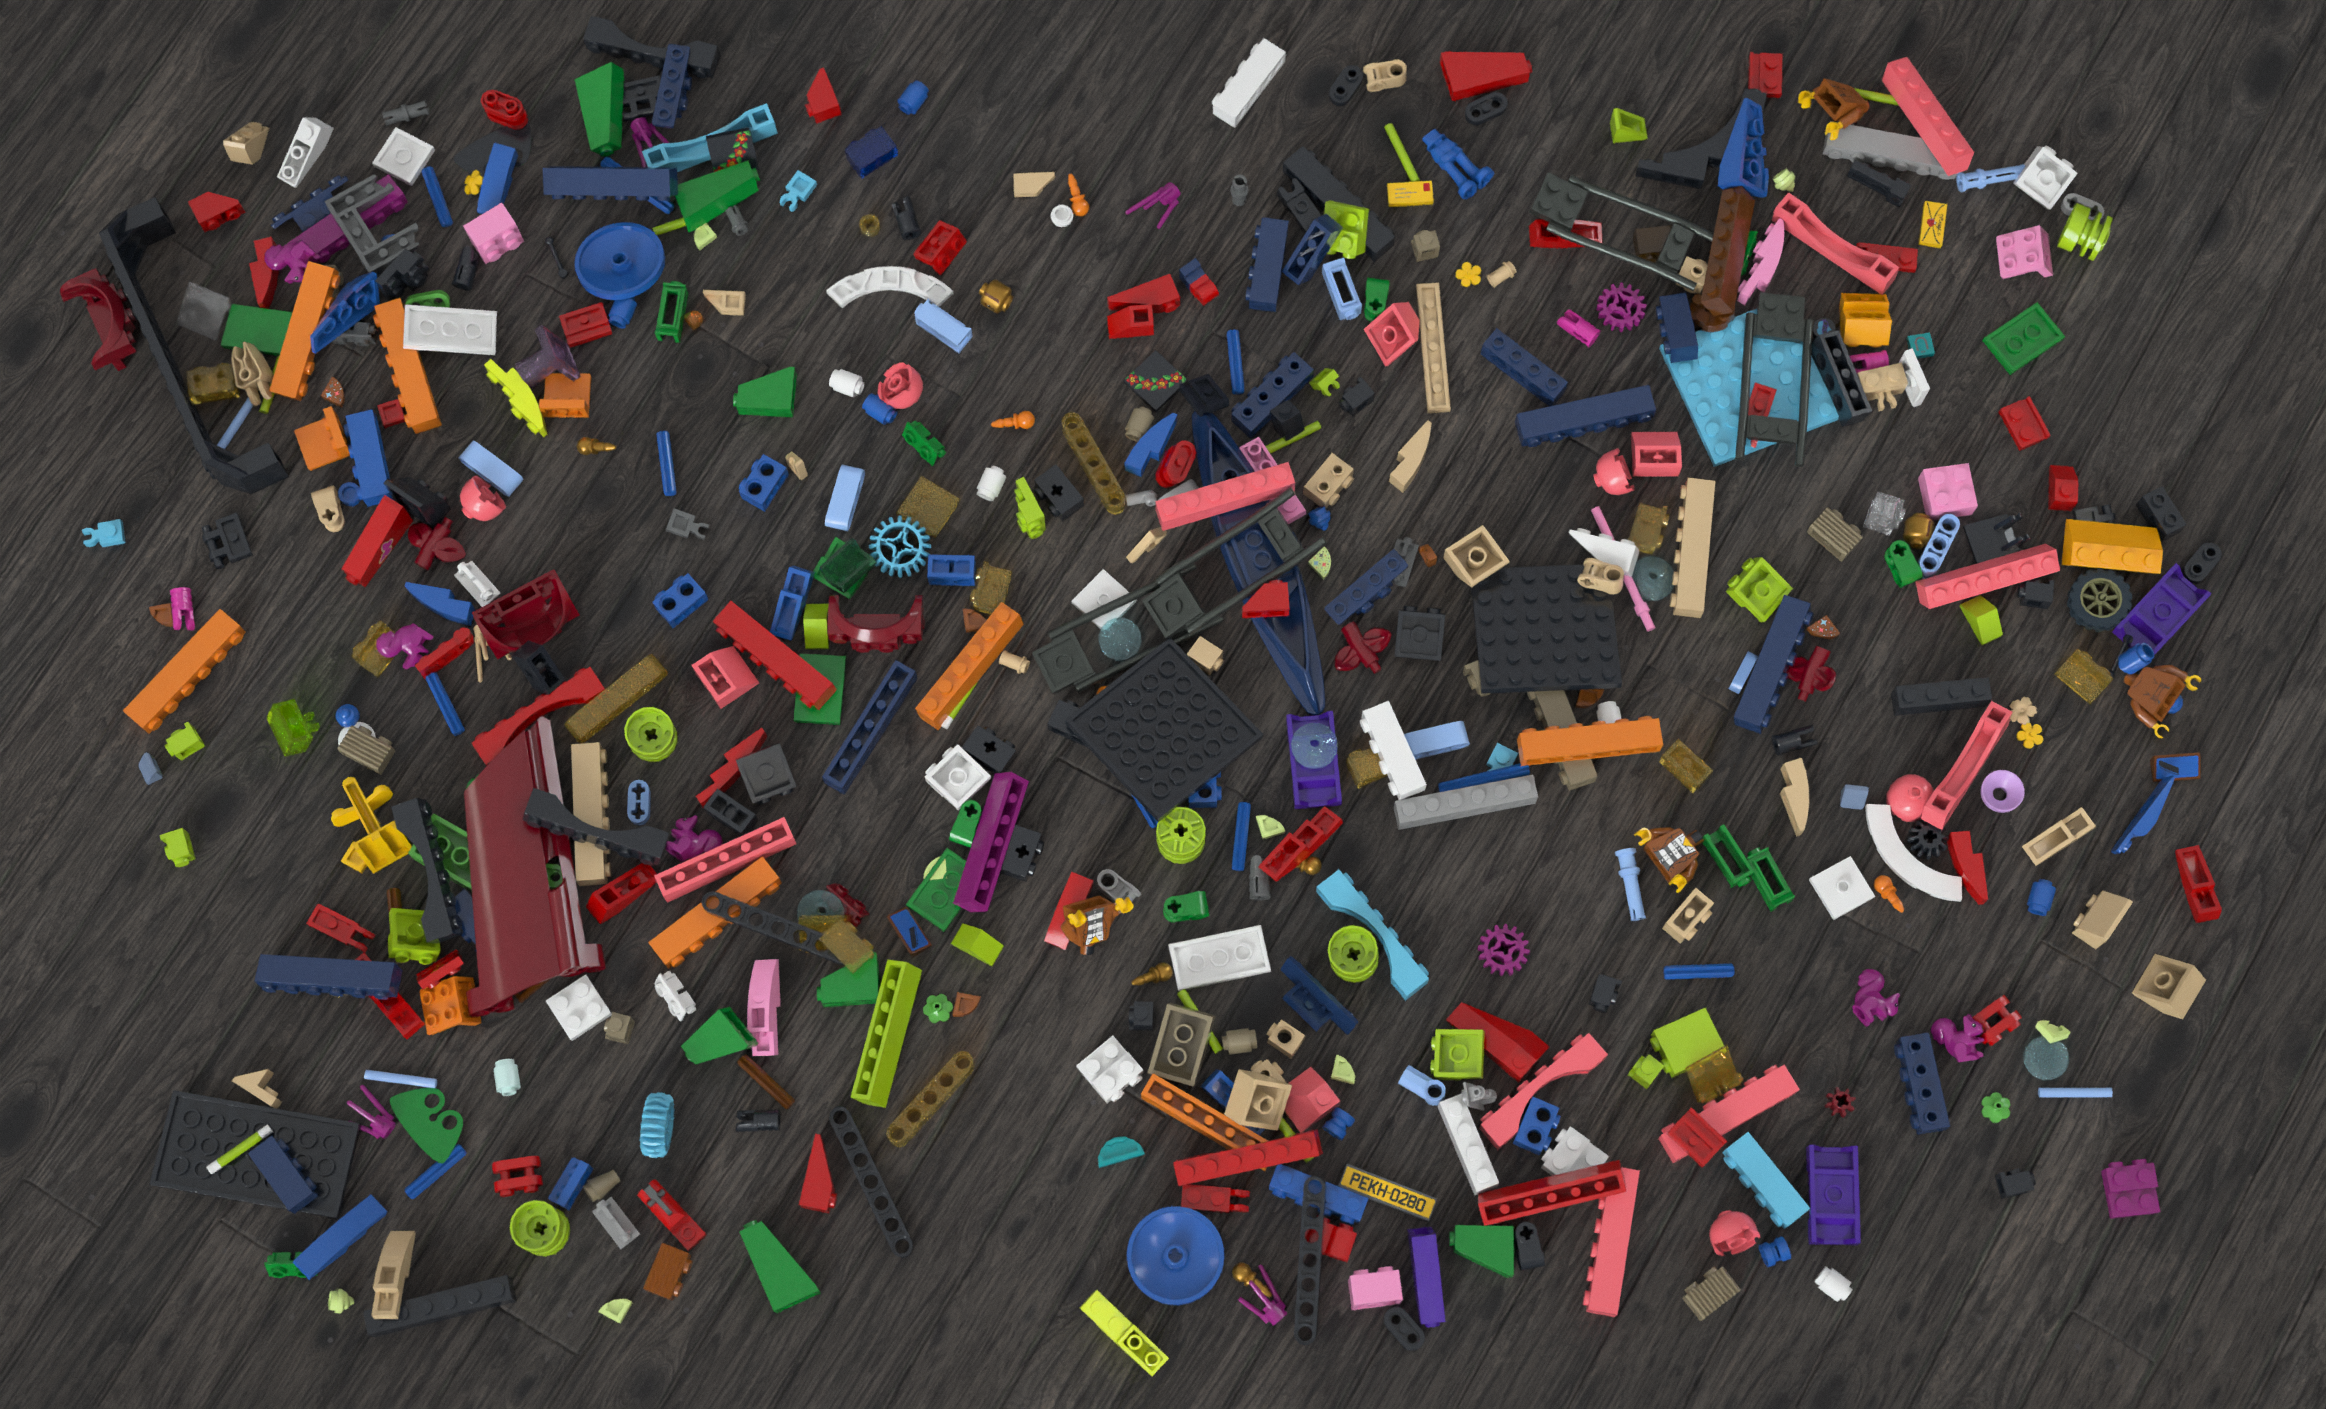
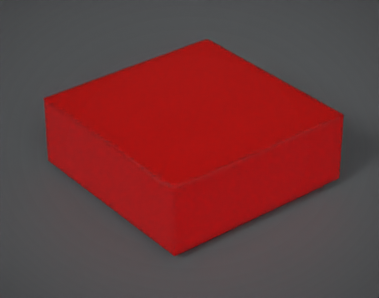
[377,399,405,428]

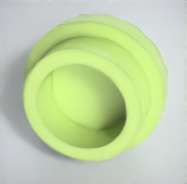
[1772,168,1795,192]
[328,1289,354,1313]

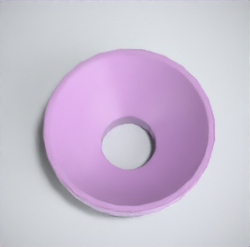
[1981,770,2024,813]

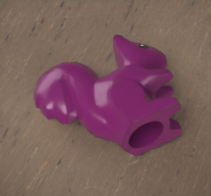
[264,240,321,284]
[376,623,434,670]
[665,816,723,862]
[1853,969,1900,1027]
[1931,1014,1984,1062]

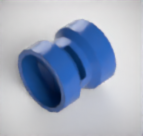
[1322,1107,1355,1141]
[1759,1236,1791,1267]

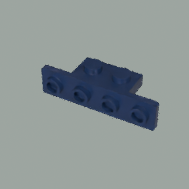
[652,44,692,128]
[270,175,348,232]
[1324,549,1408,625]
[1281,956,1358,1035]

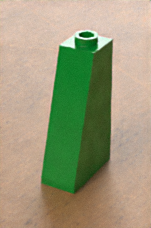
[575,62,624,156]
[675,161,760,232]
[739,1220,821,1314]

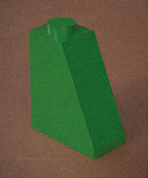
[733,367,797,417]
[817,952,880,1007]
[681,1007,759,1065]
[1449,1225,1514,1278]

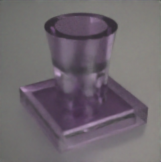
[515,325,581,389]

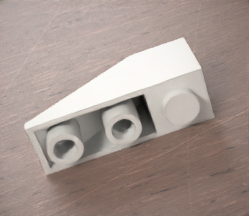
[277,117,334,188]
[1569,528,1639,577]

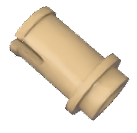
[1486,261,1516,288]
[999,650,1030,674]

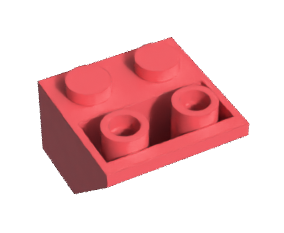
[1631,432,1682,477]
[692,646,759,709]

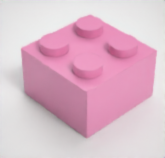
[463,203,524,264]
[1918,463,1978,520]
[1348,1266,1403,1310]

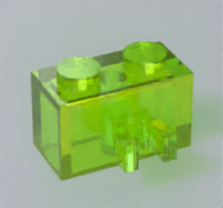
[266,699,320,757]

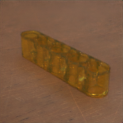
[1062,412,1125,515]
[564,654,668,744]
[886,1051,975,1147]

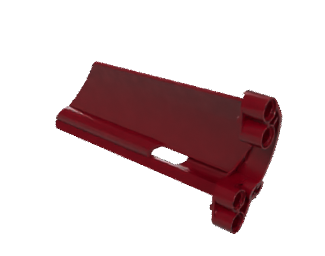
[464,716,606,1017]

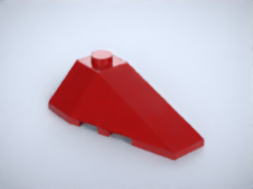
[1446,1002,1549,1083]

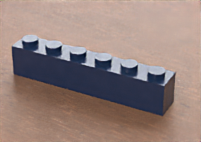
[543,166,678,201]
[1515,385,1656,447]
[1734,595,1814,734]
[822,660,917,795]
[254,954,403,1000]

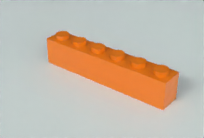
[269,261,340,401]
[373,298,442,434]
[915,602,1024,730]
[123,609,246,734]
[1517,716,1663,766]
[648,856,782,969]
[1141,1074,1268,1171]

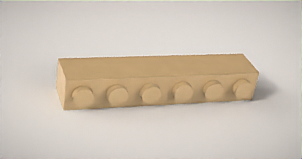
[1670,478,1715,618]
[571,742,611,886]

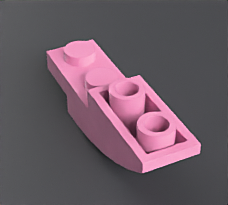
[1737,218,1784,305]
[1239,437,1306,524]
[747,959,781,1056]

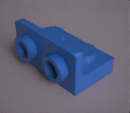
[549,1157,594,1211]

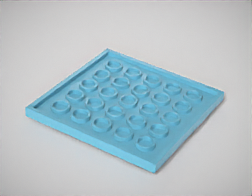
[1659,309,1839,467]

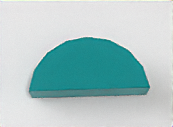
[1098,1136,1145,1168]

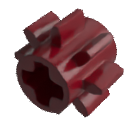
[1825,1087,1856,1118]

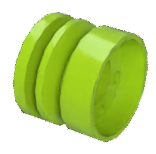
[2057,203,2113,261]
[624,707,678,762]
[1156,807,1206,864]
[1328,925,1379,983]
[510,1200,570,1257]

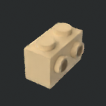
[1303,453,1354,508]
[1662,888,1714,944]

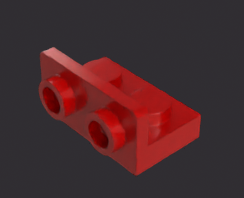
[913,220,967,275]

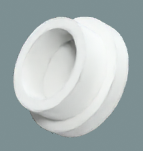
[1051,205,1073,227]

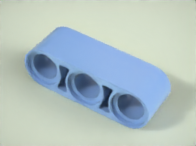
[458,441,524,497]
[825,464,865,532]
[1918,514,1960,579]
[1404,721,1470,760]

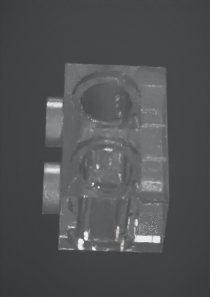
[1863,492,1906,535]

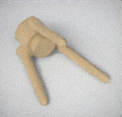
[473,625,512,683]

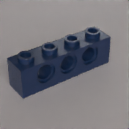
[1481,328,1568,407]

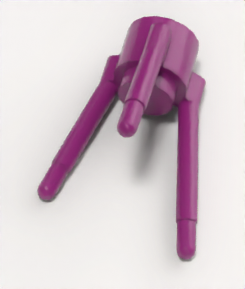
[630,117,669,167]
[1125,182,1181,229]
[347,1085,396,1139]
[1238,1265,1288,1326]

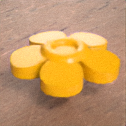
[465,170,484,195]
[1456,262,1481,287]
[2016,723,2043,749]

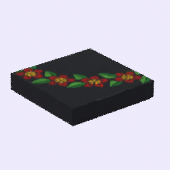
[706,127,759,172]
[1124,350,1188,412]

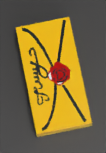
[1918,201,1947,248]

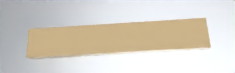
[1416,283,1451,413]

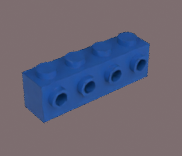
[344,410,394,507]
[1269,1164,1368,1225]

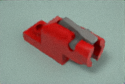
[637,1179,707,1251]

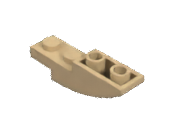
[372,1231,416,1319]

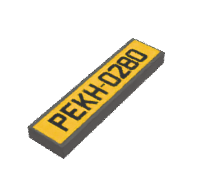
[1339,1164,1437,1222]

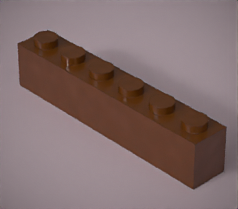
[1700,186,1755,316]

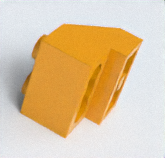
[1839,293,1892,347]

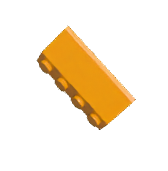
[2061,519,2163,574]

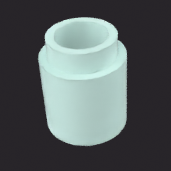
[493,1059,521,1096]

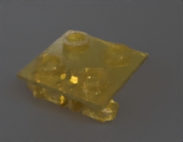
[1685,1045,1743,1104]

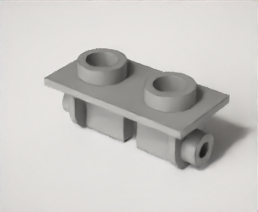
[1462,1082,1497,1111]
[592,1197,640,1249]

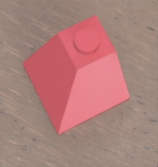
[1364,302,1420,366]
[1284,1067,1340,1133]

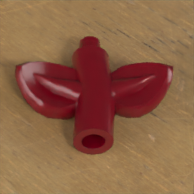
[408,517,466,570]
[1335,621,1392,674]
[1786,646,1836,702]

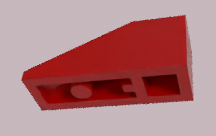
[1107,274,1180,313]
[586,863,657,924]
[799,1134,837,1214]

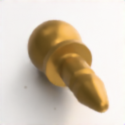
[577,437,616,455]
[1296,856,1322,875]
[1131,962,1173,985]
[1232,1263,1272,1297]

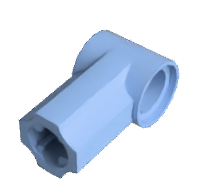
[1398,1065,1446,1106]

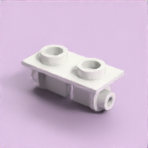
[454,561,501,607]
[654,971,696,1022]

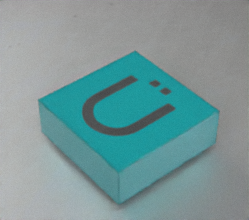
[1906,332,1935,359]

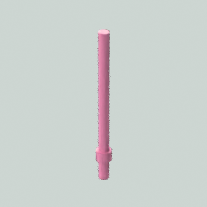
[1591,506,1656,632]

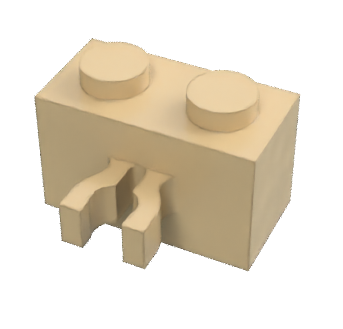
[1857,363,1908,411]

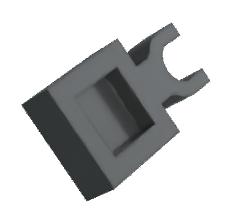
[666,508,709,540]

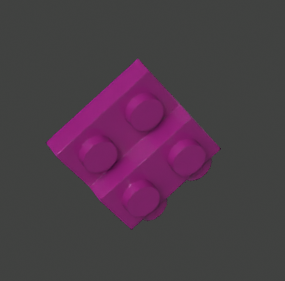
[2101,1159,2160,1219]

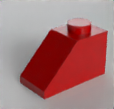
[805,67,841,124]
[2048,465,2078,511]
[1242,580,1289,618]

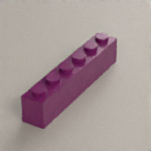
[283,174,408,271]
[953,772,1029,912]

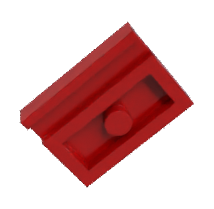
[1748,52,1782,98]
[559,302,613,348]
[1999,396,2051,451]
[416,949,464,989]
[1667,1108,1727,1167]

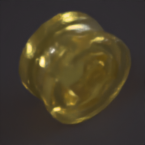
[859,214,880,237]

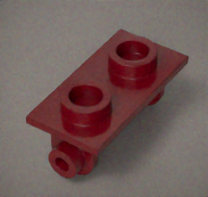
[821,883,870,927]

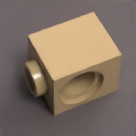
[1187,636,1224,675]
[1267,1020,1305,1059]

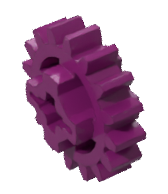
[1596,283,1646,332]
[1477,924,1530,976]

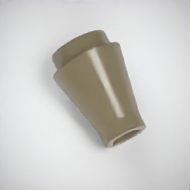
[583,1170,621,1202]

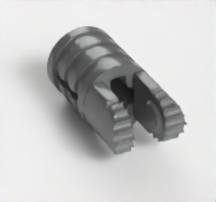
[1249,855,1271,900]

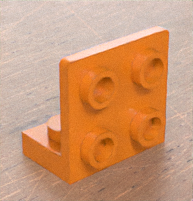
[539,373,591,418]
[294,406,350,471]
[420,976,482,1035]

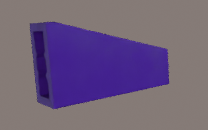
[1407,1227,1445,1327]

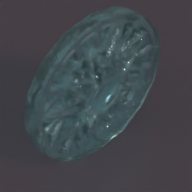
[1098,618,1141,661]
[2024,1036,2069,1080]

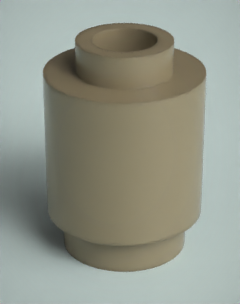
[1125,407,1154,442]
[1222,1028,1257,1055]

